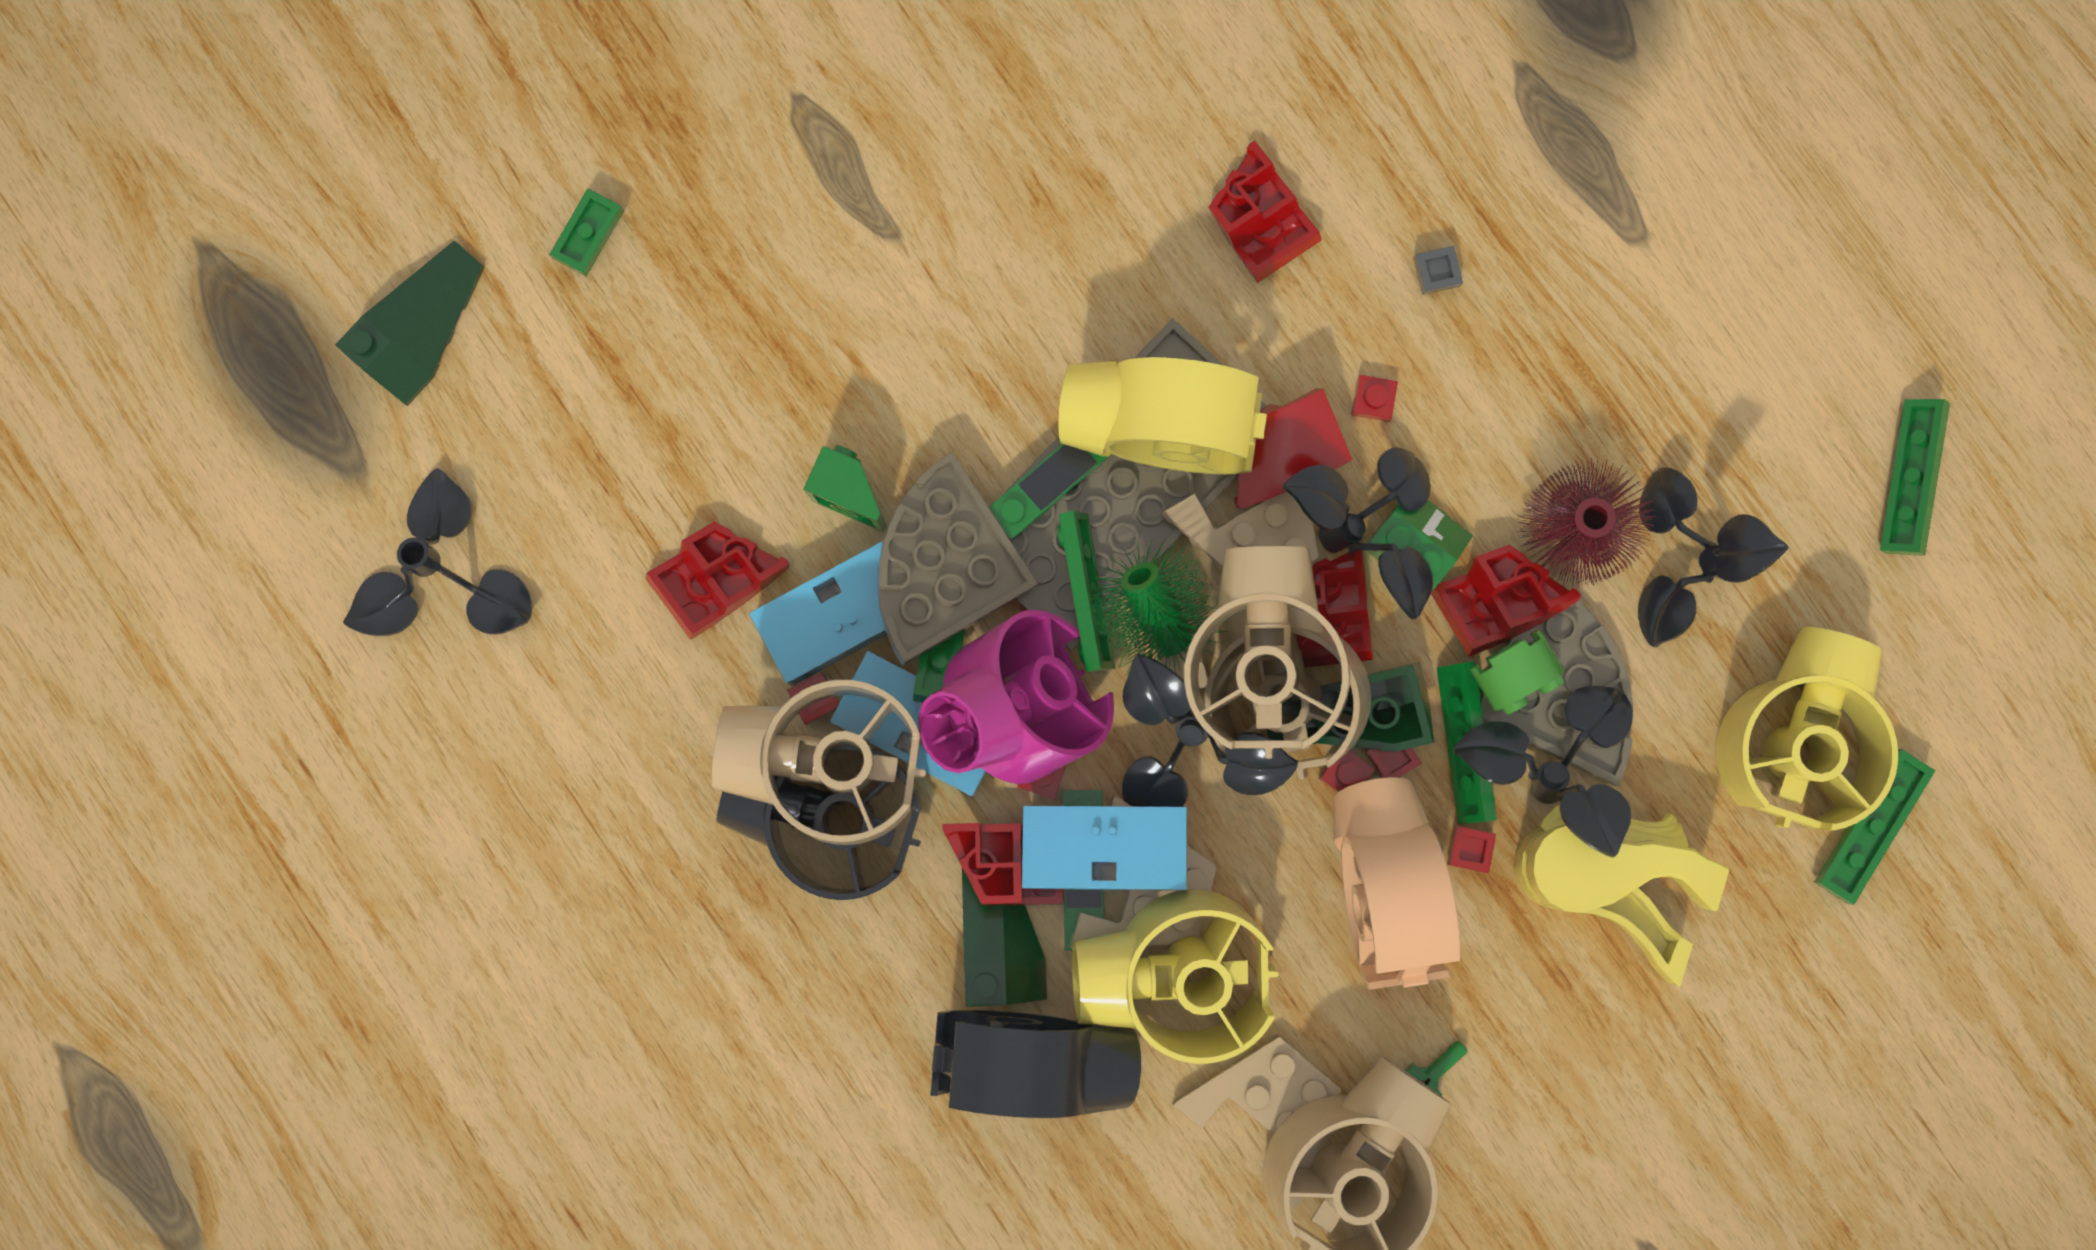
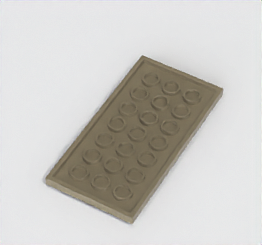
[1004,318,1267,651]

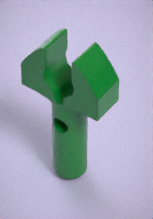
[1405,1041,1468,1096]

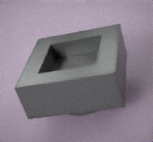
[1413,246,1463,295]

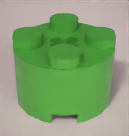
[1469,629,1566,715]

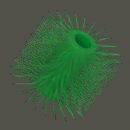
[1084,538,1228,676]

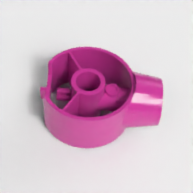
[918,610,1114,784]

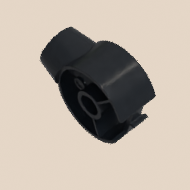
[716,746,922,900]
[930,1010,1141,1118]

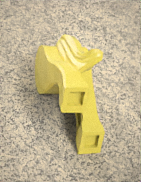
[1514,805,1729,987]

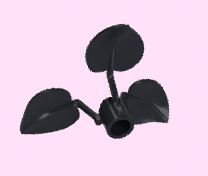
[1282,447,1433,620]
[1638,467,1789,648]
[343,468,533,636]
[1122,654,1298,807]
[1453,686,1633,858]

